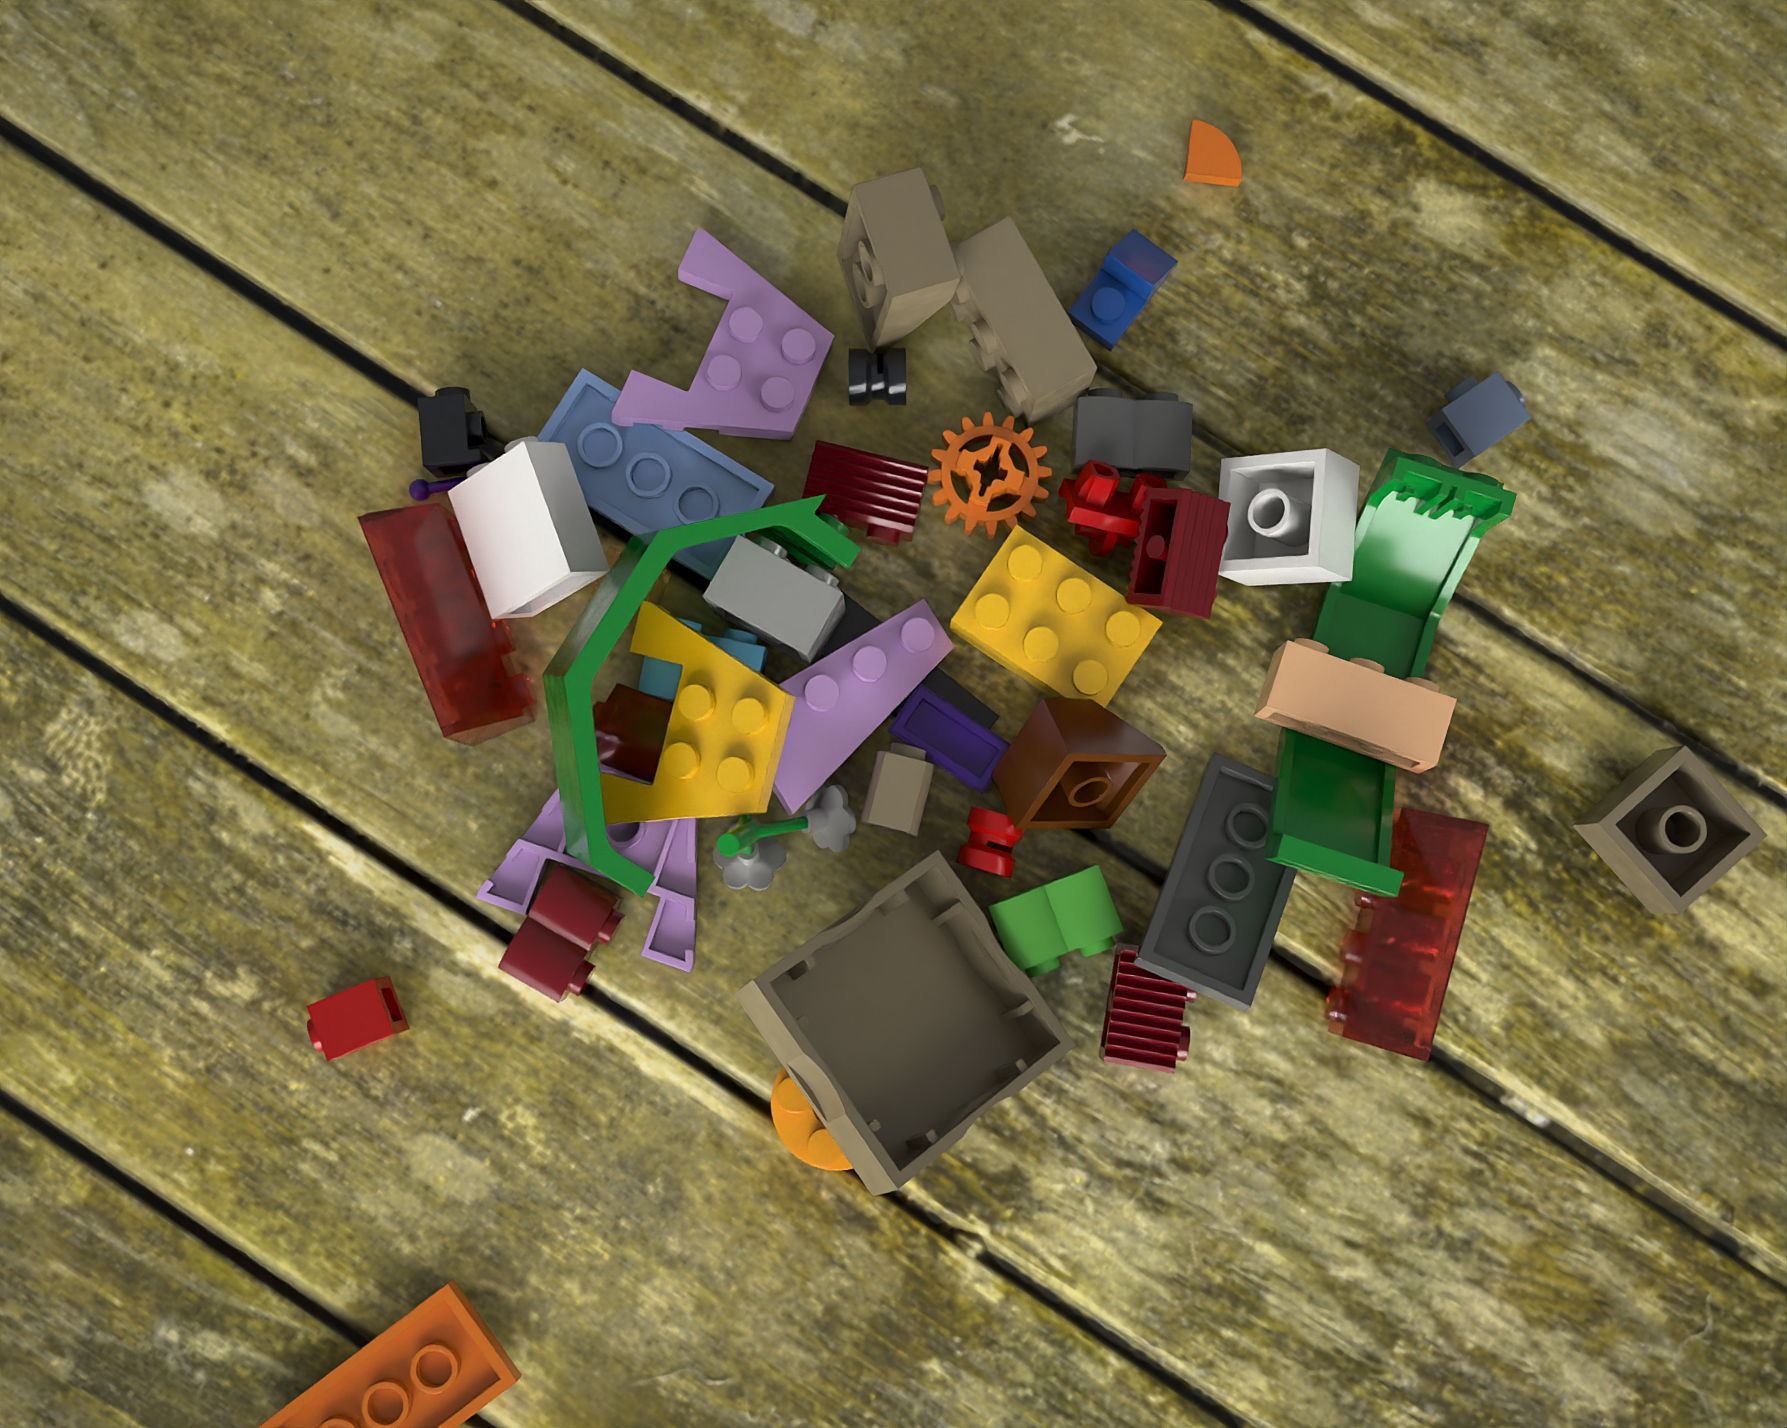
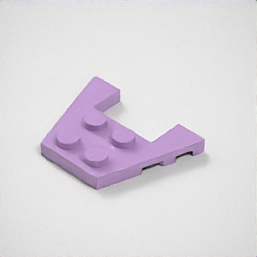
[611,228,834,441]
[476,754,698,972]

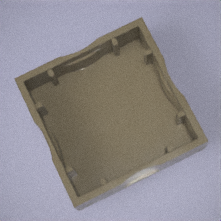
[734,850,1076,1196]

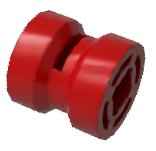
[956,806,1025,878]

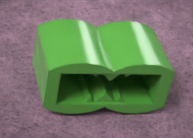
[987,863,1124,978]

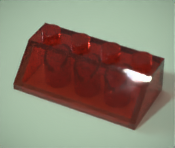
[357,502,537,747]
[1324,807,1489,1062]

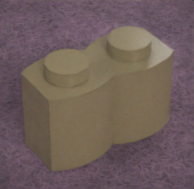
[860,743,935,837]

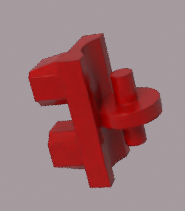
[1058,459,1168,558]

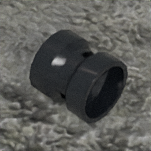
[848,348,906,406]

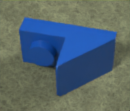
[1067,229,1178,352]

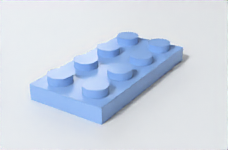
[537,368,776,582]

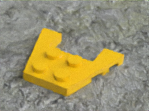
[599,600,796,825]

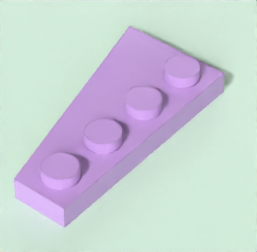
[772,599,954,816]

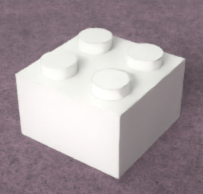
[1218,448,1360,586]

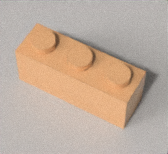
[1254,638,1457,774]

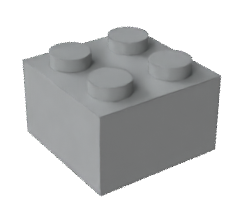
[703,534,846,667]

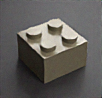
[1572,745,1768,914]

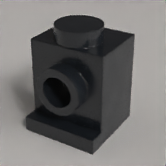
[418,387,492,478]

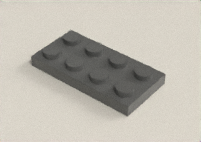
[1133,752,1298,1012]

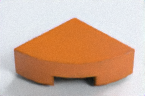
[1183,119,1242,187]

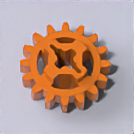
[927,412,1052,540]

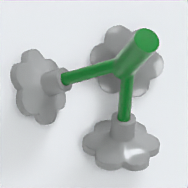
[713,782,856,891]

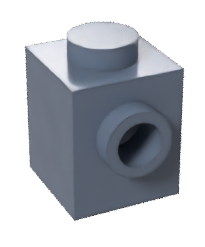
[1425,371,1531,469]

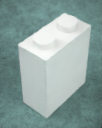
[448,436,610,619]

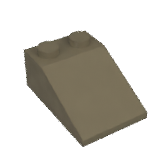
[837,166,965,354]

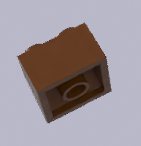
[991,697,1167,829]

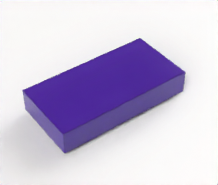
[887,683,1011,795]

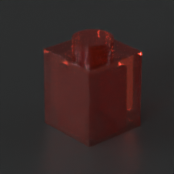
[592,682,673,784]

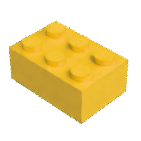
[949,524,1163,708]

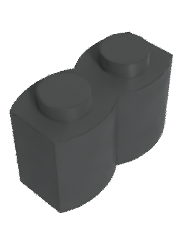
[1070,388,1193,481]

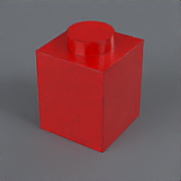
[306,976,410,1062]

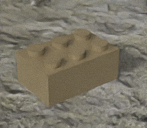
[946,216,1097,429]

